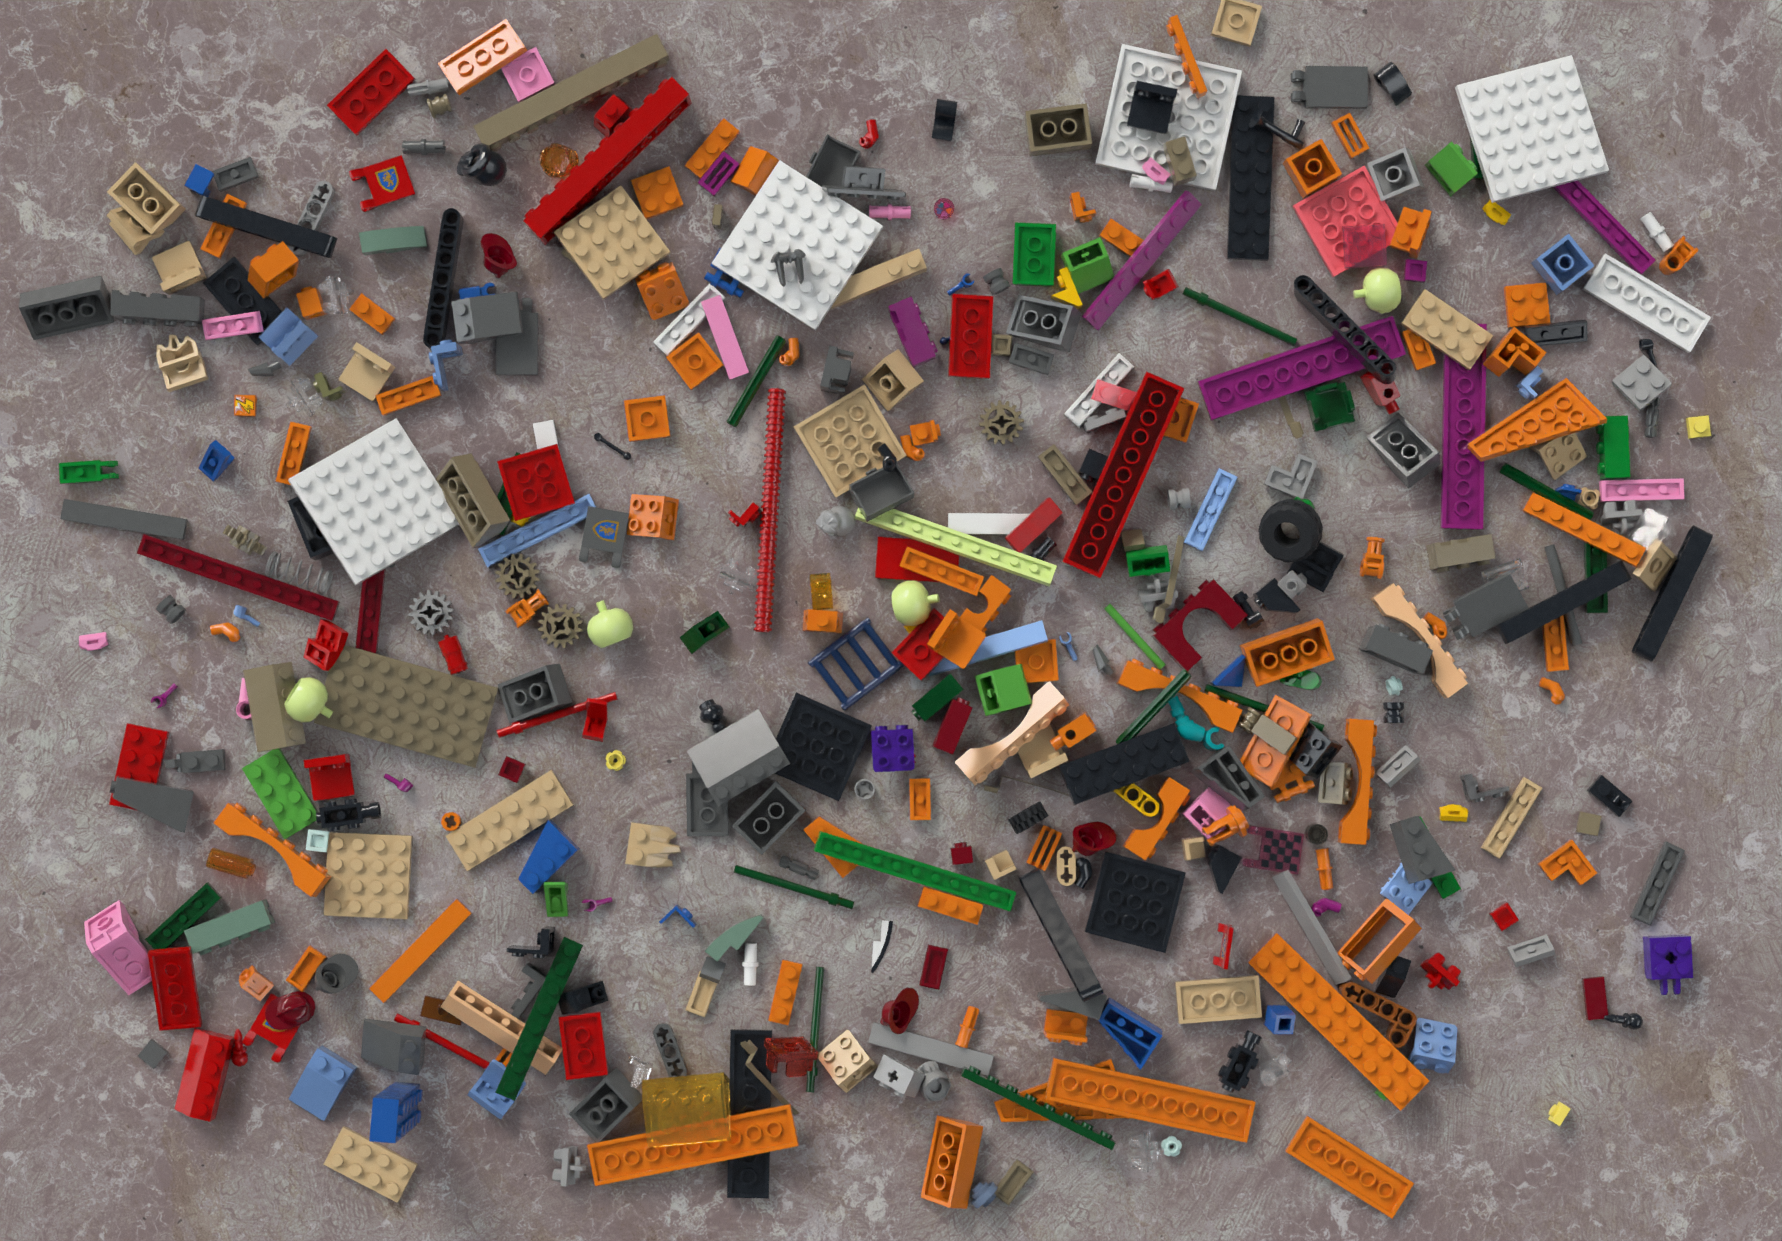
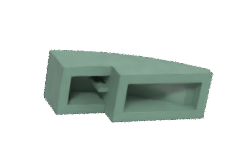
[359,226,427,256]
[705,914,764,962]

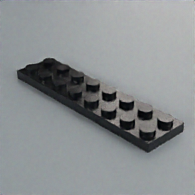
[1227,95,1275,261]
[727,1029,772,1199]

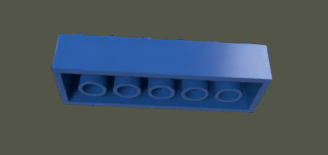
[369,1082,423,1143]

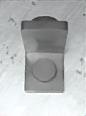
[1460,774,1510,803]

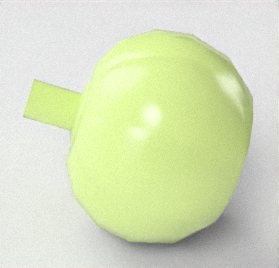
[1353,267,1401,314]
[892,581,940,626]
[587,600,633,648]
[284,677,333,722]

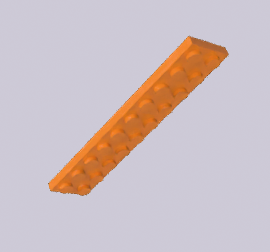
[1248,933,1429,1111]
[1044,1057,1256,1143]
[587,1104,799,1186]

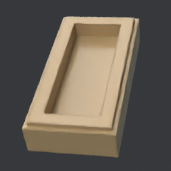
[686,971,717,1017]

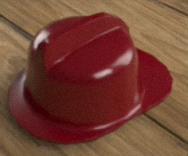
[480,233,517,278]
[1072,821,1116,856]
[880,987,919,1034]
[265,991,316,1030]

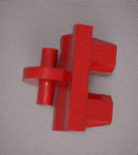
[1420,952,1461,990]

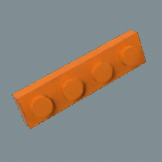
[1166,15,1207,99]
[900,547,984,596]

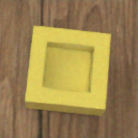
[1686,415,1711,439]
[1548,1102,1571,1126]

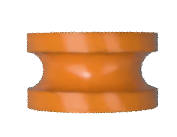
[441,812,461,831]

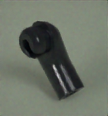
[877,443,897,472]
[1075,857,1093,889]

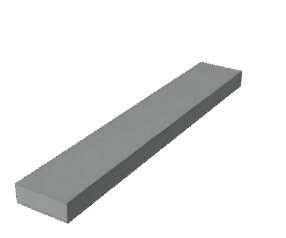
[1272,870,1351,985]
[868,1022,994,1076]

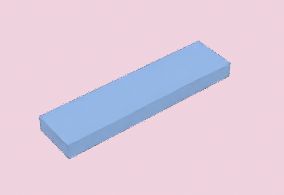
[1184,468,1238,551]

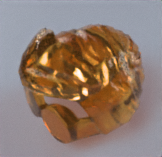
[539,143,579,178]

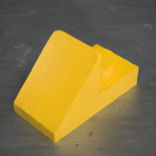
[1051,267,1083,309]

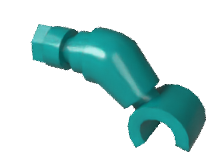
[1168,696,1225,751]

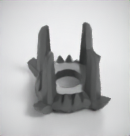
[771,249,806,287]

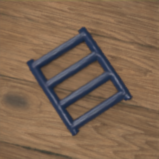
[808,617,904,711]

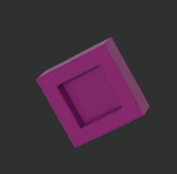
[1403,259,1427,283]

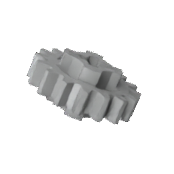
[408,590,454,635]

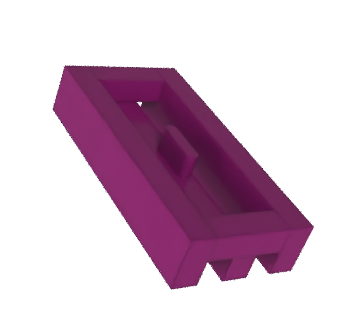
[698,151,740,196]

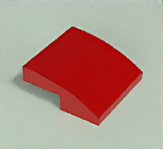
[303,619,349,671]

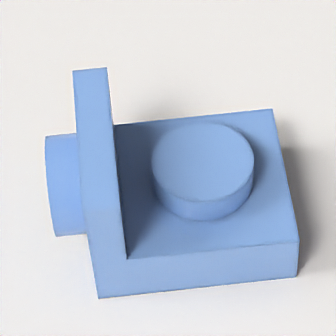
[1516,366,1543,400]

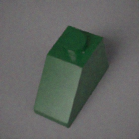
[680,611,730,654]

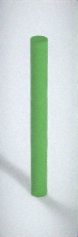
[1104,604,1166,670]

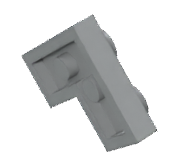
[1263,454,1318,499]

